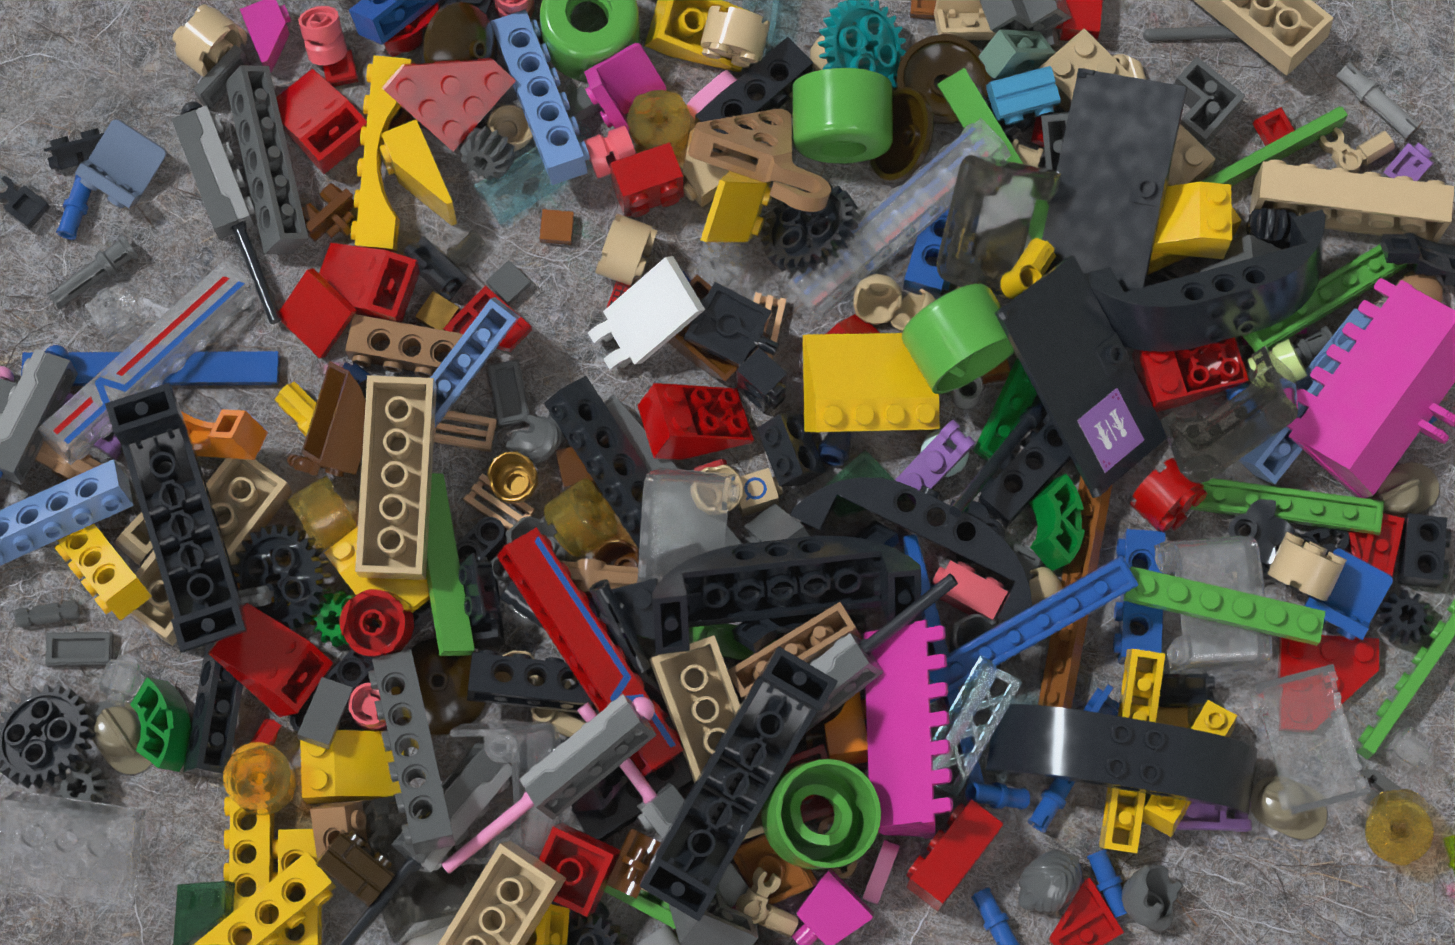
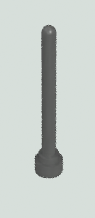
[1143,26,1239,41]

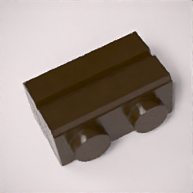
[316,829,395,907]

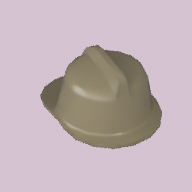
[1366,462,1439,518]
[92,700,152,774]
[1251,776,1328,840]

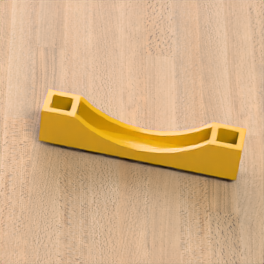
[351,55,415,251]

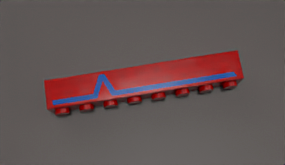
[497,527,684,777]

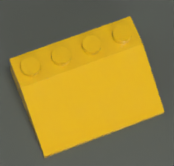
[803,333,940,432]

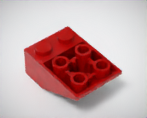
[276,68,367,174]
[319,243,420,323]
[1131,337,1249,412]
[637,383,754,460]
[208,603,333,717]

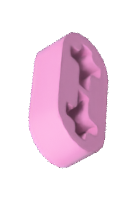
[685,70,737,119]
[862,840,900,905]

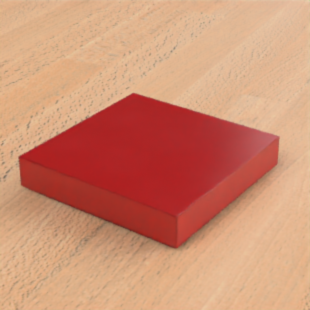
[279,268,357,359]

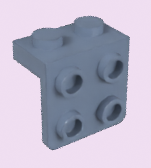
[75,119,167,208]

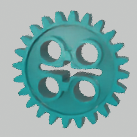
[818,0,906,88]

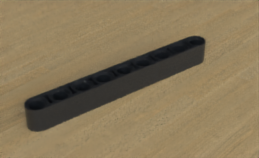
[289,517,506,734]

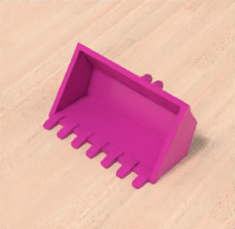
[1278,278,1455,498]
[863,620,953,839]

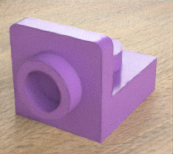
[1384,142,1434,181]

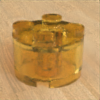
[627,90,691,157]
[287,475,357,551]
[544,478,618,557]
[223,742,296,815]
[1365,789,1434,866]

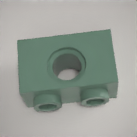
[978,29,1055,79]

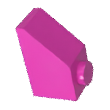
[240,0,292,73]

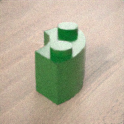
[1029,474,1084,571]
[130,677,191,772]

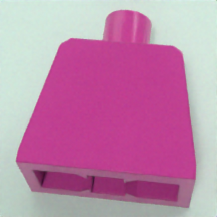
[792,868,874,945]

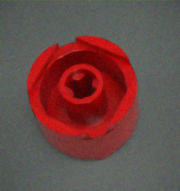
[1130,458,1208,532]
[340,589,414,657]

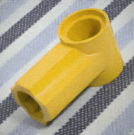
[1001,238,1056,299]
[274,381,316,437]

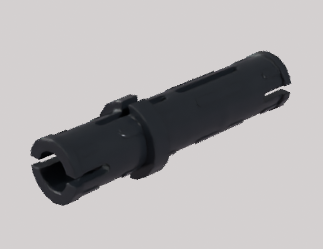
[589,579,651,674]

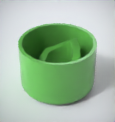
[540,0,640,82]
[793,68,893,164]
[902,284,1015,394]
[761,759,881,869]

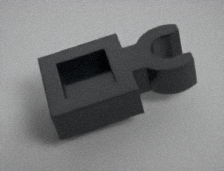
[0,176,50,230]

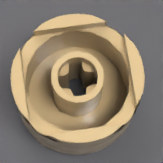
[172,4,247,77]
[700,6,770,68]
[595,213,657,286]
[1267,532,1347,601]

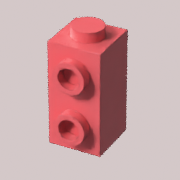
[931,560,1008,620]

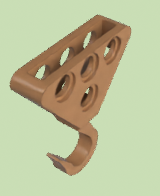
[688,109,831,212]

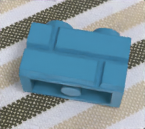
[986,66,1061,125]

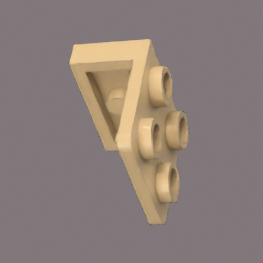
[934,0,996,40]

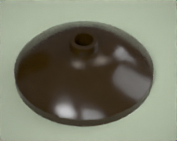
[424,2,497,64]
[897,35,991,125]
[870,87,934,182]
[391,638,487,735]

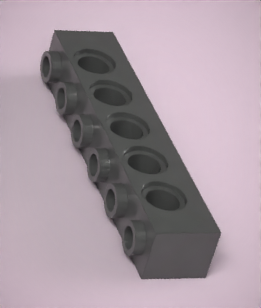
[225,65,309,254]
[368,649,455,855]

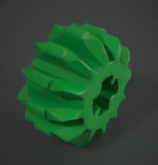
[311,590,355,647]

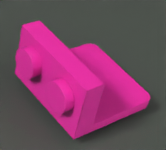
[584,43,666,132]

